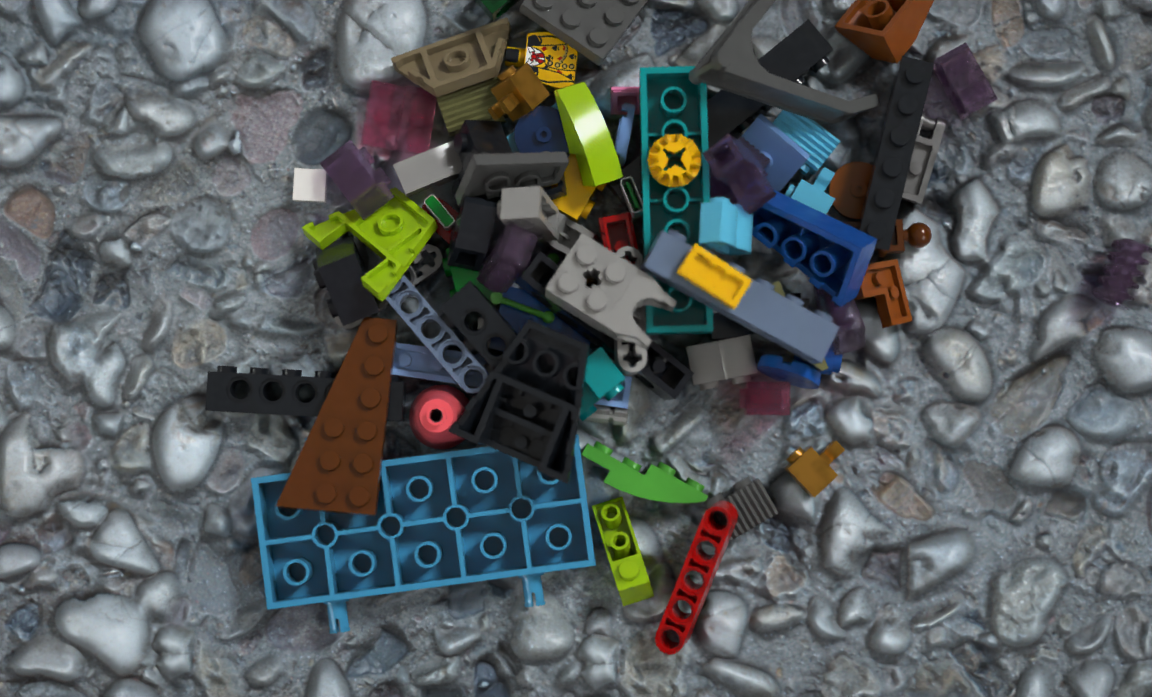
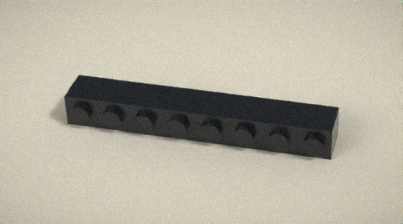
[607,19,833,212]

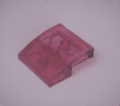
[360,80,437,154]

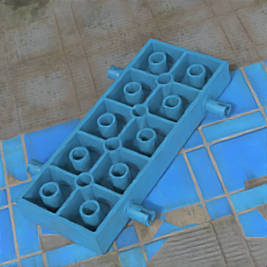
[251,434,596,634]

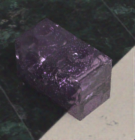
[933,42,998,121]

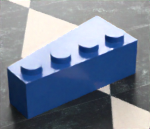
[742,185,878,307]

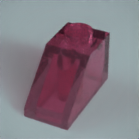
[738,382,790,417]

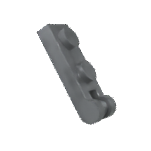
[901,112,947,205]

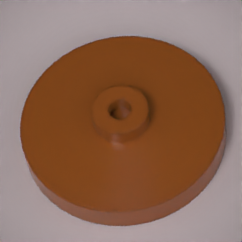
[828,161,873,220]

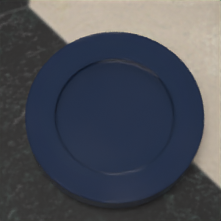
[514,106,569,155]

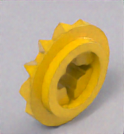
[648,134,701,187]

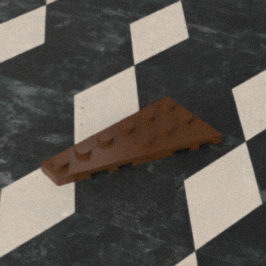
[276,317,398,516]

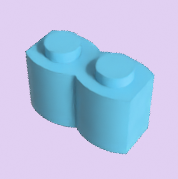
[699,197,753,256]

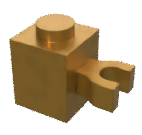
[488,63,550,121]
[784,440,845,498]

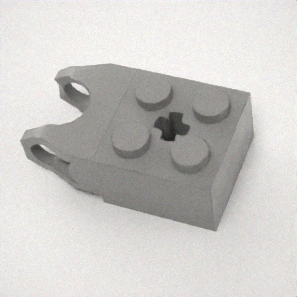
[545,233,677,350]

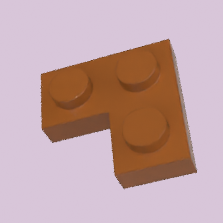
[854,259,913,328]

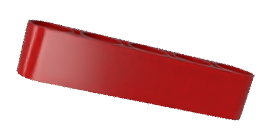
[655,501,738,655]

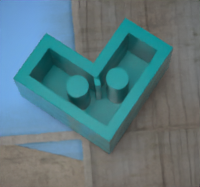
[579,347,626,422]

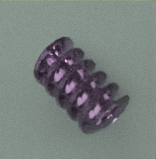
[1092,238,1152,310]

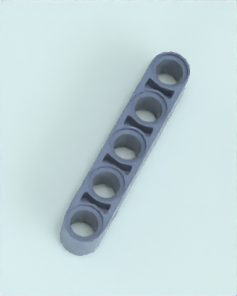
[385,274,488,396]

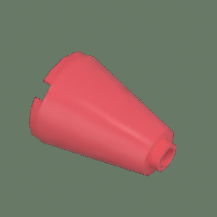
[409,385,469,449]

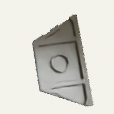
[391,17,511,97]

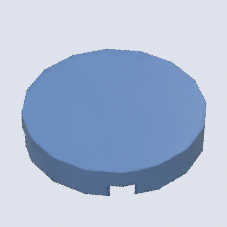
[614,102,635,169]

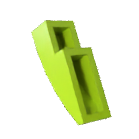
[554,82,623,187]

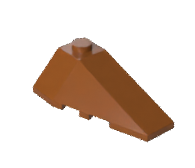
[834,0,934,64]

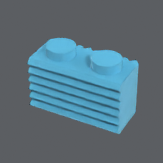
[773,110,841,175]

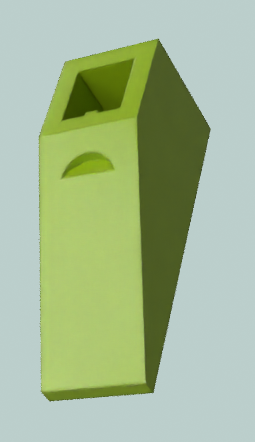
[592,496,654,606]

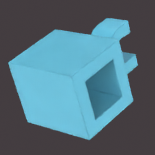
[784,167,835,214]

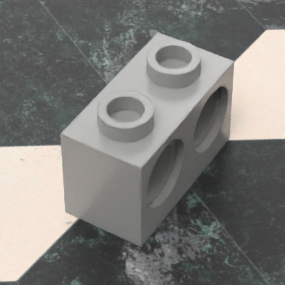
[497,186,559,242]

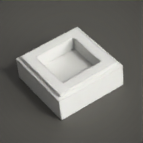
[292,168,328,203]

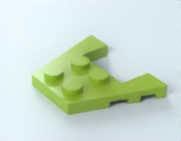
[302,187,438,302]

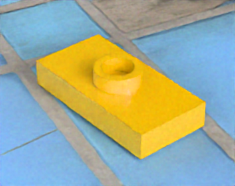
[676,243,753,310]

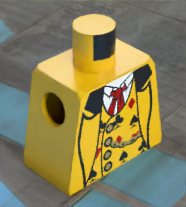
[505,32,578,92]

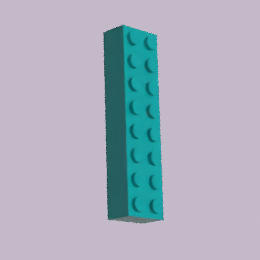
[639,66,713,335]

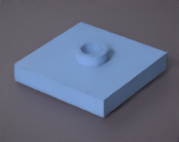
[721,114,811,192]

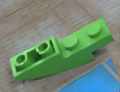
[581,441,708,503]

